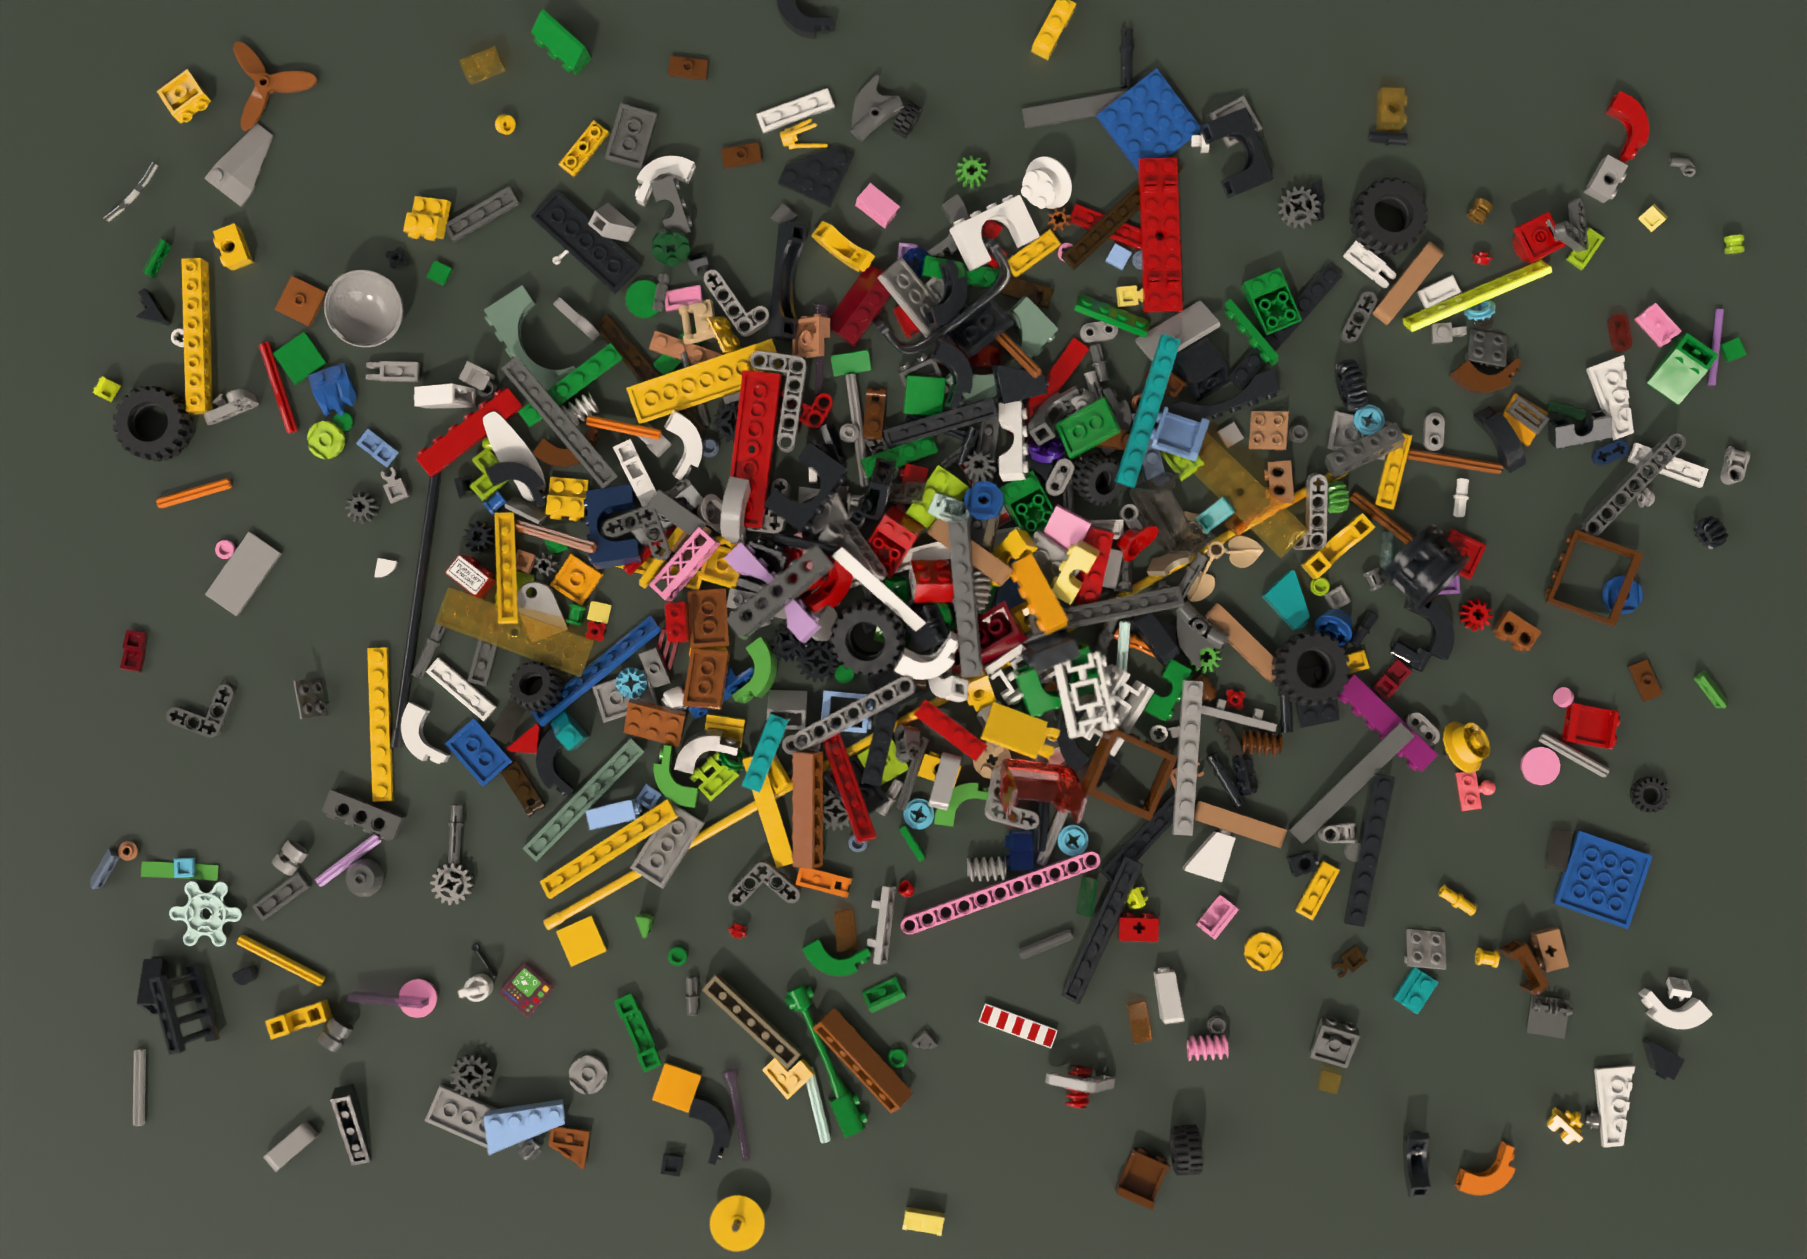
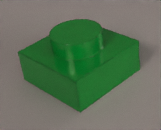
[544,531,569,555]

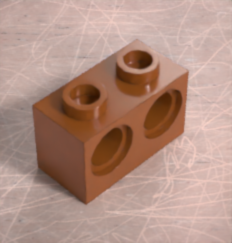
[1491,611,1541,652]

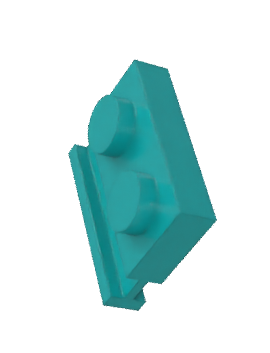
[1393,967,1439,1015]

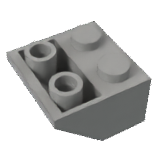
[767,690,807,730]

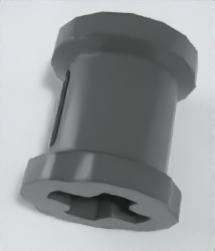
[1362,567,1386,592]

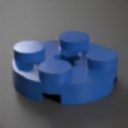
[965,481,1004,520]
[1602,576,1643,614]

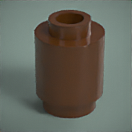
[1191,673,1218,702]

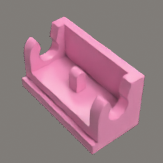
[856,183,900,229]
[1634,303,1681,347]
[1196,894,1239,939]

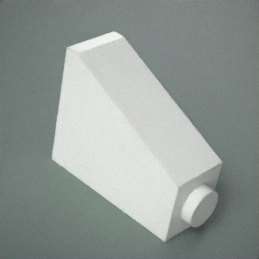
[414,384,476,408]
[1182,829,1235,882]
[1154,967,1184,1024]

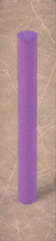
[1708,309,1724,386]

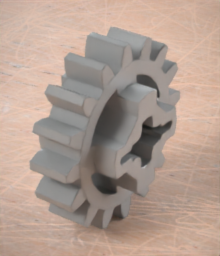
[430,863,474,905]

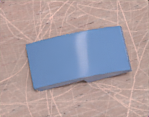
[356,429,399,467]
[636,784,680,810]

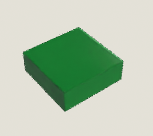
[426,260,453,287]
[1720,337,1747,363]

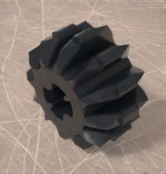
[1694,516,1728,550]
[462,521,495,554]

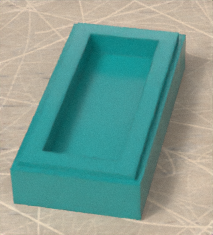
[1195,496,1237,534]

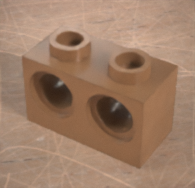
[1264,460,1294,505]

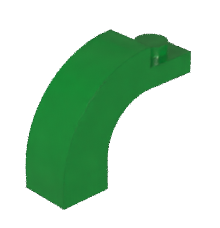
[802,937,872,976]

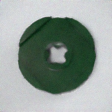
[652,228,690,267]

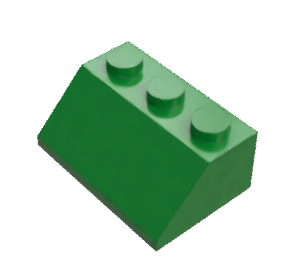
[531,9,591,75]

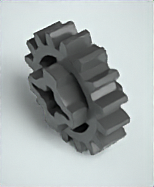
[1278,186,1321,229]
[823,790,850,831]
[450,1054,494,1098]

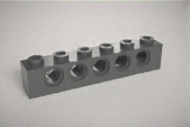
[726,545,835,640]

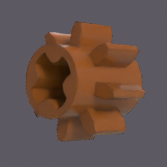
[1048,208,1071,232]

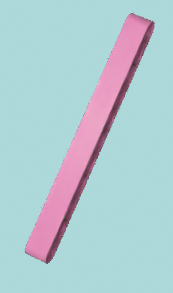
[901,850,1100,935]

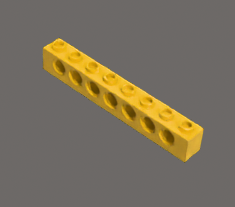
[181,258,213,415]

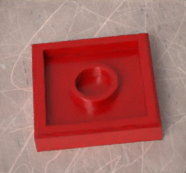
[1446,529,1487,580]

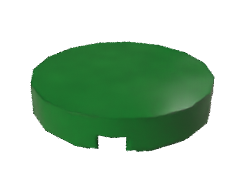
[625,280,664,319]

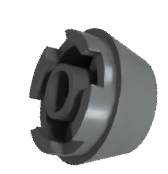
[345,858,384,897]

